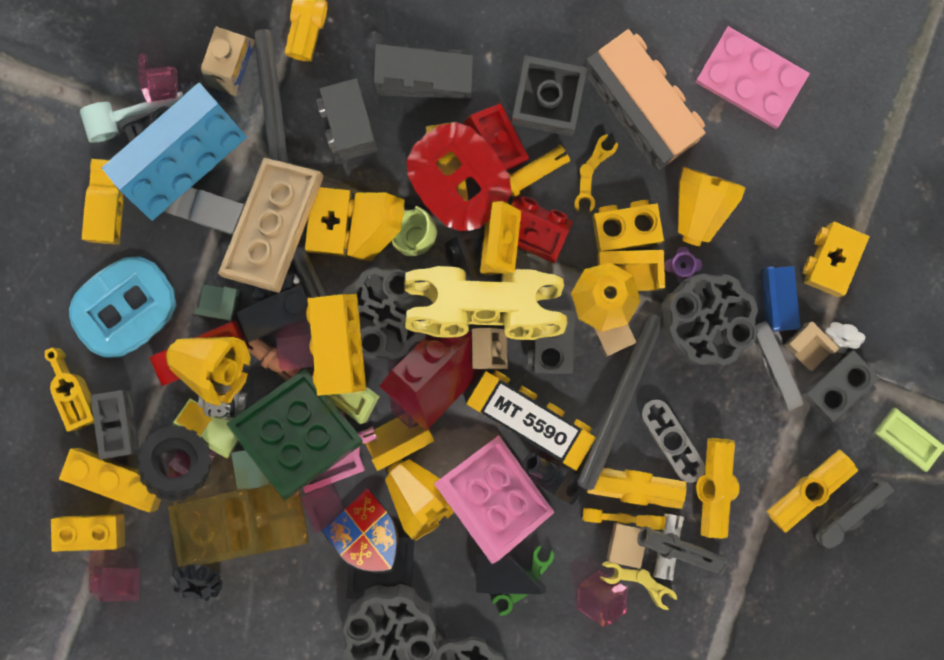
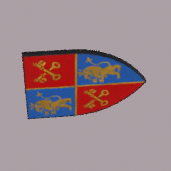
[321,488,399,573]

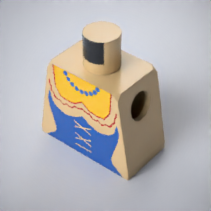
[201,27,255,96]

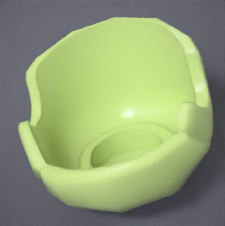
[392,206,438,256]

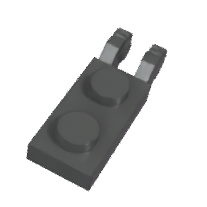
[813,478,894,549]

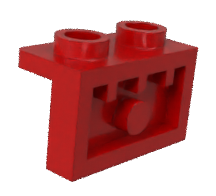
[462,103,529,171]
[511,197,573,264]

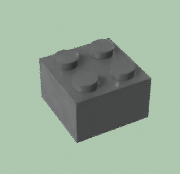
[511,55,588,137]
[316,78,378,161]

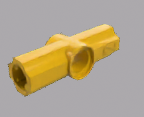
[285,0,328,61]
[696,438,739,539]
[766,449,858,533]
[587,467,687,509]

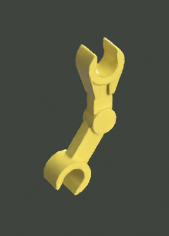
[600,561,677,610]

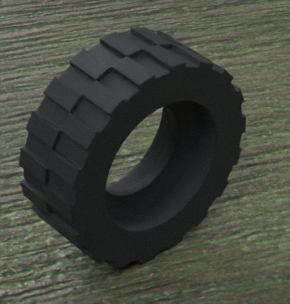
[138,425,211,501]

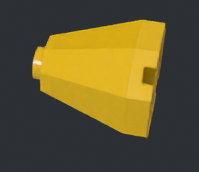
[678,166,746,246]
[571,262,641,332]
[166,337,251,406]
[385,459,454,541]

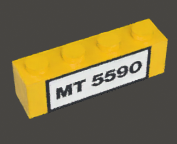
[466,369,596,471]

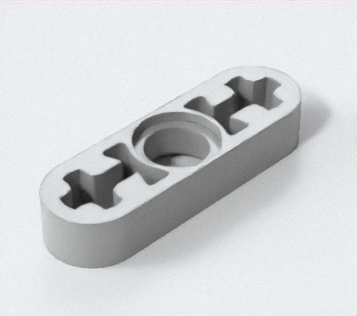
[754,321,803,412]
[640,400,705,483]

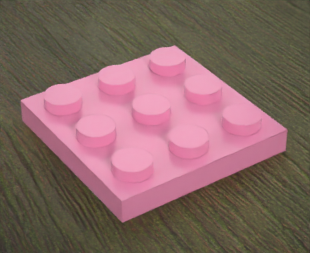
[434,435,555,564]

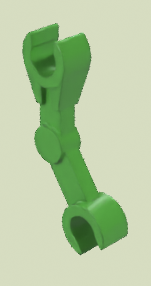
[492,545,554,616]

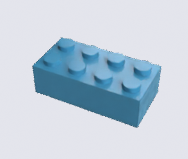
[102,83,247,221]

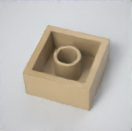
[472,328,508,369]

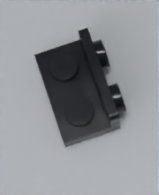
[445,228,502,282]

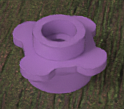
[664,247,702,284]

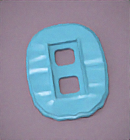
[69,256,177,358]

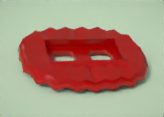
[406,122,511,231]

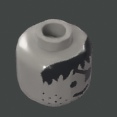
[198,380,247,420]

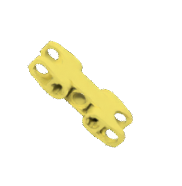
[404,266,567,340]

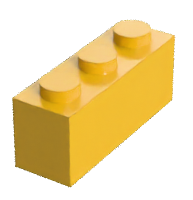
[306,294,366,396]
[59,448,161,513]

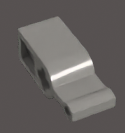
[164,187,245,236]

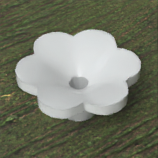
[825,322,866,353]

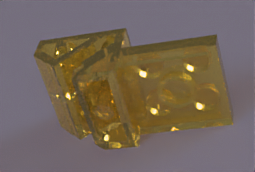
[168,484,310,567]

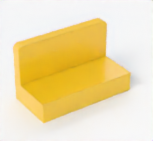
[480,201,521,275]
[363,413,435,471]

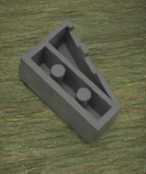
[374,44,473,99]

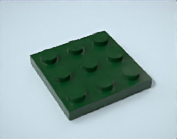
[226,368,363,501]

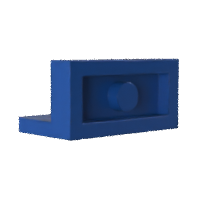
[761,266,801,332]

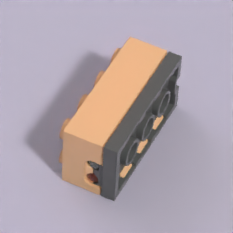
[584,29,706,173]

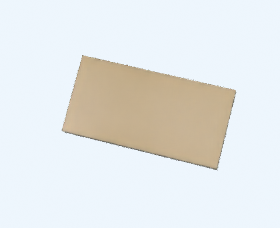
[218,157,324,293]

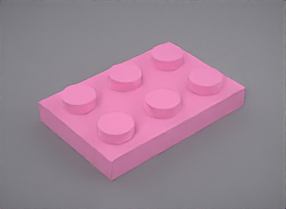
[695,26,810,129]

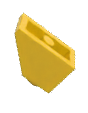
[347,193,405,261]

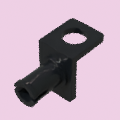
[523,450,583,505]

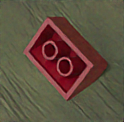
[379,331,484,431]

